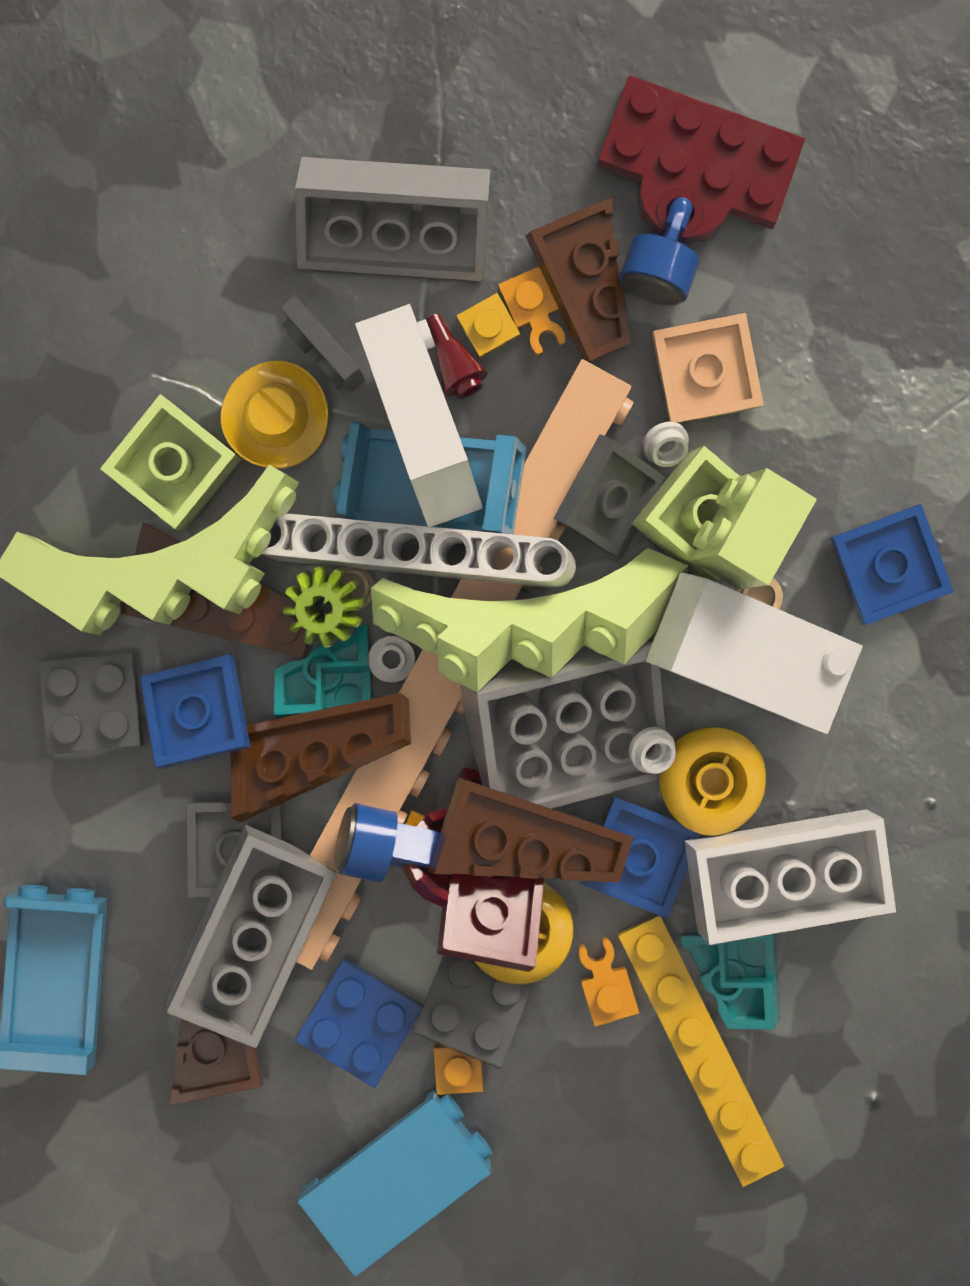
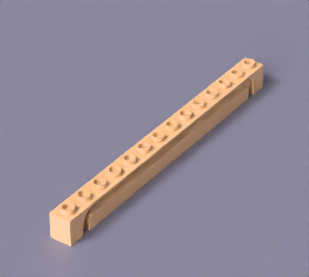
[296,359,634,970]

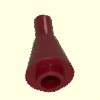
[426,313,488,399]

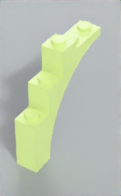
[0,465,299,636]
[371,548,688,692]

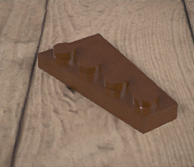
[121,522,308,657]
[230,693,411,823]
[428,778,633,882]

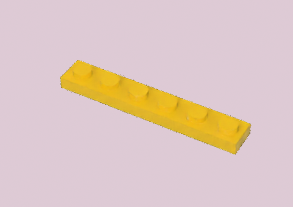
[617,914,785,1187]

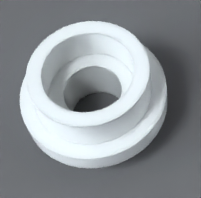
[642,422,689,467]
[369,636,415,683]
[629,727,676,774]

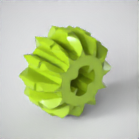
[283,565,365,647]

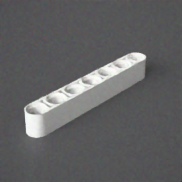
[262,513,576,588]

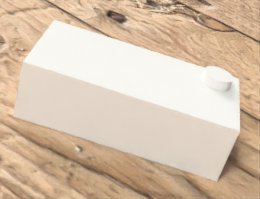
[355,304,483,528]
[645,572,863,734]
[684,809,896,945]

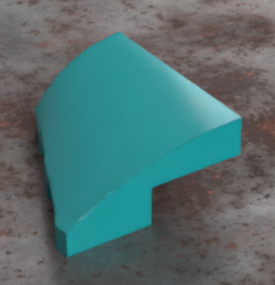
[274,625,373,719]
[681,932,780,1030]

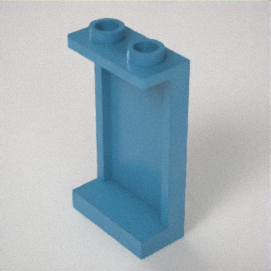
[333,422,527,535]
[0,885,108,1075]
[298,1088,493,1277]

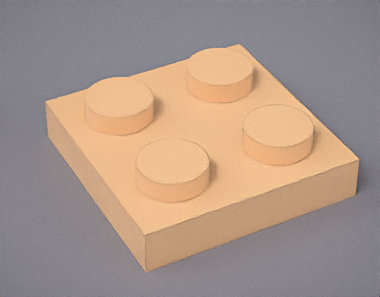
[652,313,764,423]

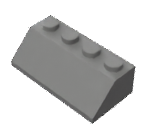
[295,157,490,281]
[166,825,337,1048]

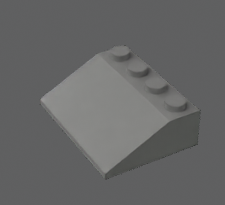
[460,641,666,809]

